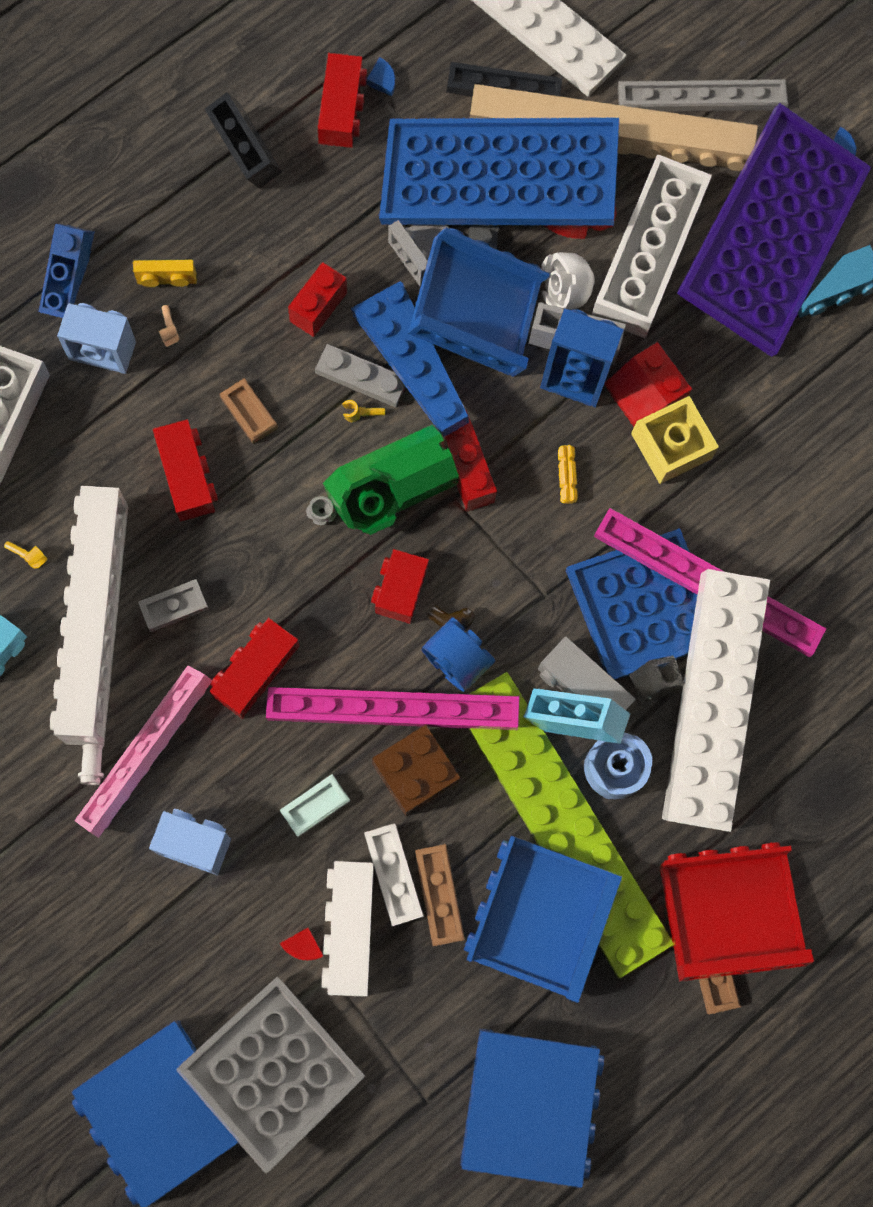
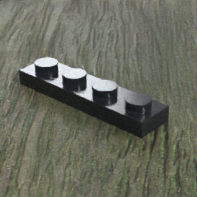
[446,62,563,97]

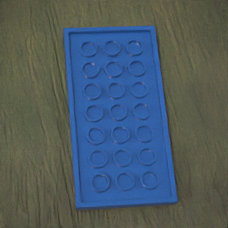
[379,118,619,225]

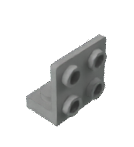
[388,220,449,287]

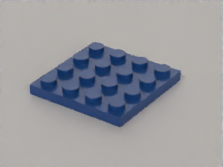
[566,529,697,681]

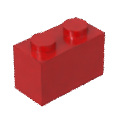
[288,262,347,337]
[371,549,429,624]

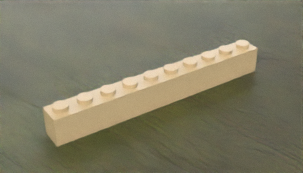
[470,84,757,171]

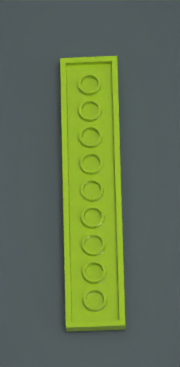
[468,672,674,978]

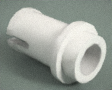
[78,744,104,785]

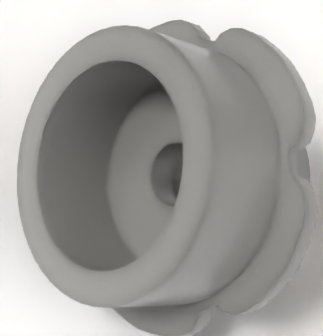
[306,496,336,525]

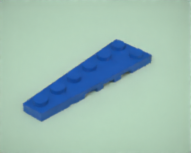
[351,281,469,437]

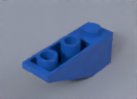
[39,224,94,318]

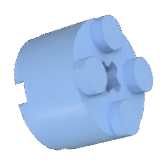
[584,733,652,799]

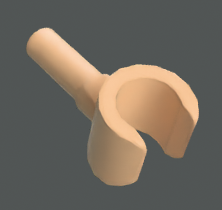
[159,305,179,347]

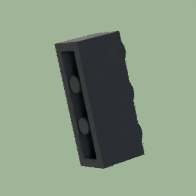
[204,92,282,189]

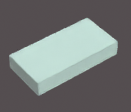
[280,774,350,837]

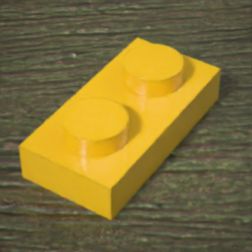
[133,260,196,287]

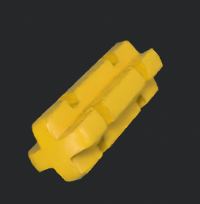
[558,445,578,504]

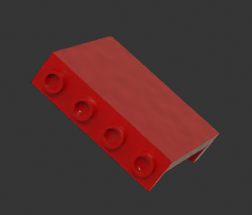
[660,842,814,982]

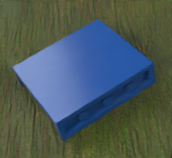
[408,227,550,377]
[464,836,622,1003]
[72,1021,238,1207]
[460,1028,604,1188]

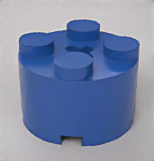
[421,617,496,692]

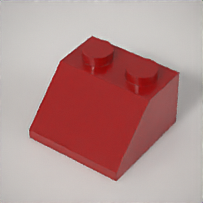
[604,342,692,426]

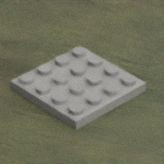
[176,976,365,1174]

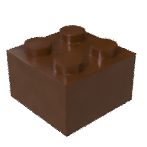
[372,725,460,817]

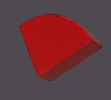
[280,928,324,960]

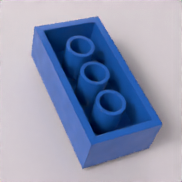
[540,308,624,408]

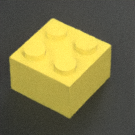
[631,396,719,484]

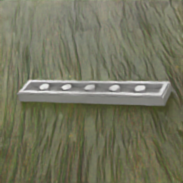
[618,80,788,111]

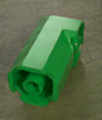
[323,425,459,535]

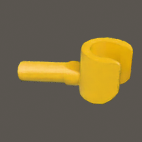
[343,400,385,423]
[4,541,48,569]

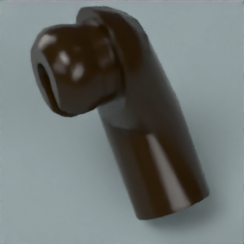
[427,605,475,629]

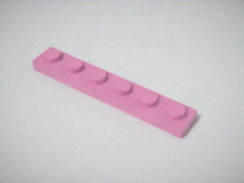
[75,666,212,838]

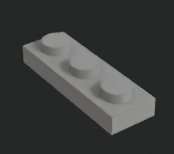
[315,344,406,408]

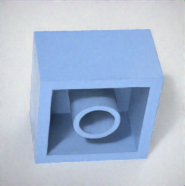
[57,303,136,374]
[149,809,231,875]

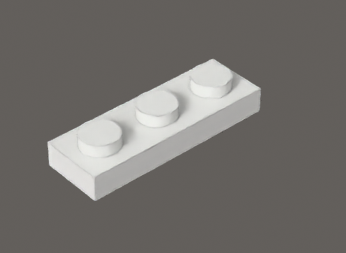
[364,823,423,927]

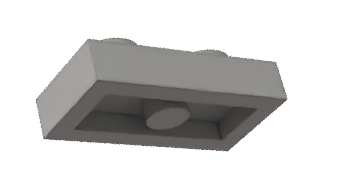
[138,579,209,632]

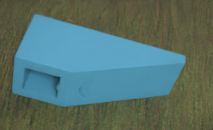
[798,245,873,318]

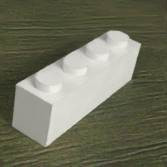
[322,861,373,996]

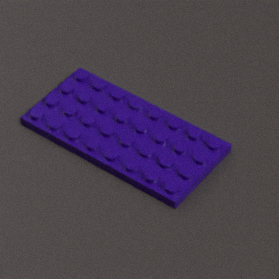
[677,103,871,357]

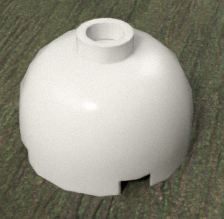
[541,252,595,310]

